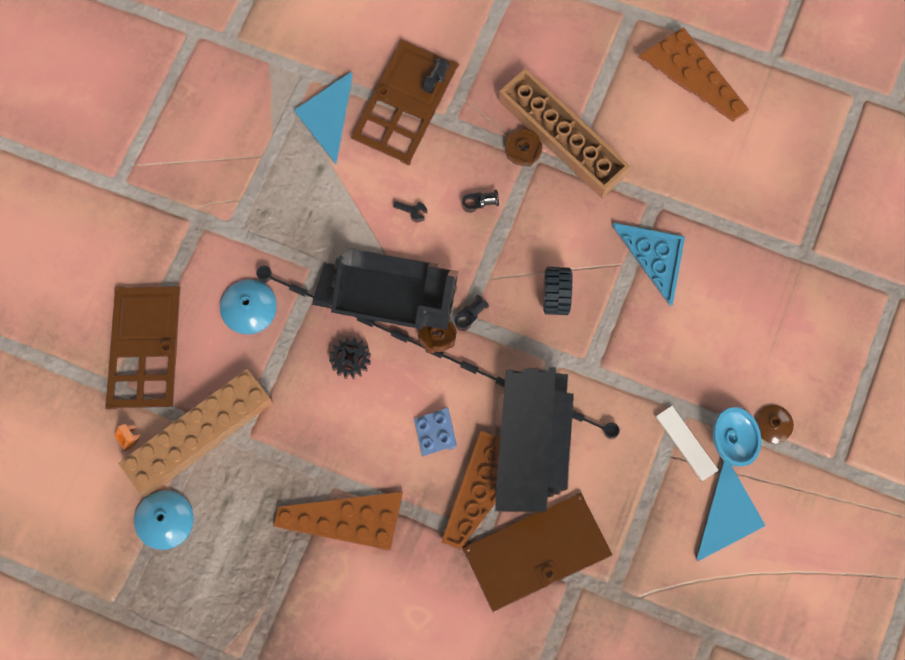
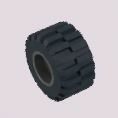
[543,267,573,315]

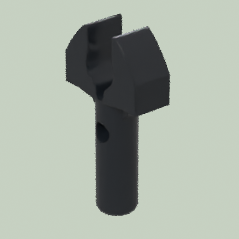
[393,201,428,222]

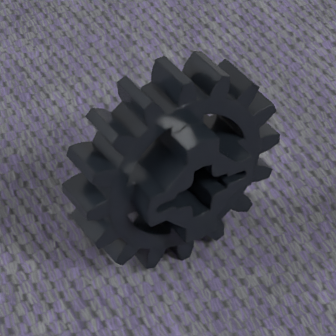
[329,337,371,379]

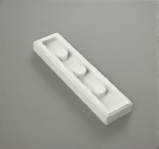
[655,406,718,482]

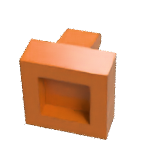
[114,424,140,451]

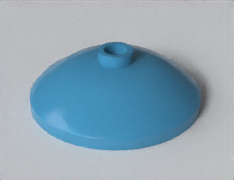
[220,279,277,335]
[713,407,761,467]
[134,490,194,550]

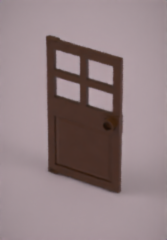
[351,40,459,166]
[105,286,181,410]

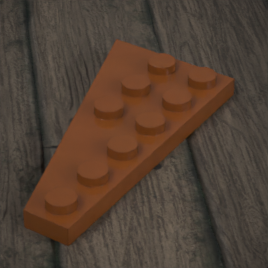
[639,27,749,122]
[441,431,496,550]
[274,492,403,551]

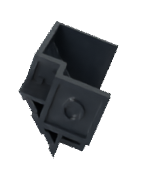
[312,248,459,330]
[491,367,574,512]

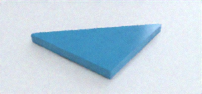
[294,72,353,164]
[613,223,685,306]
[696,460,766,562]

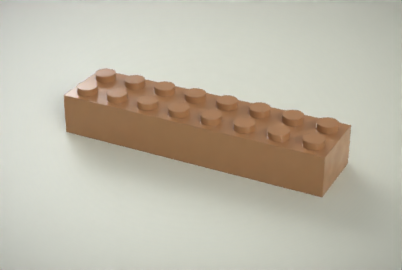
[499,68,630,198]
[118,369,273,497]

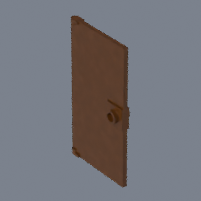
[462,492,613,612]

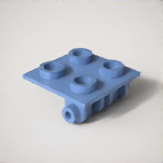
[414,408,457,456]

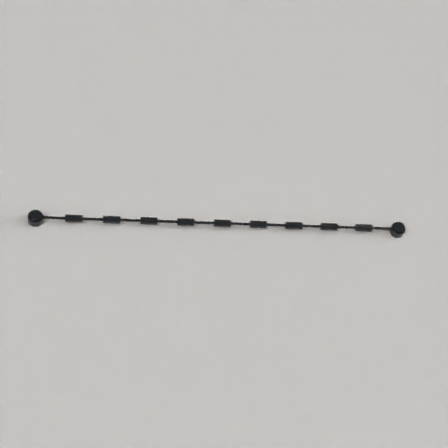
[256,266,620,440]

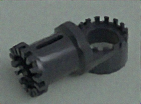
[422,58,451,94]
[462,190,499,213]
[455,294,489,331]

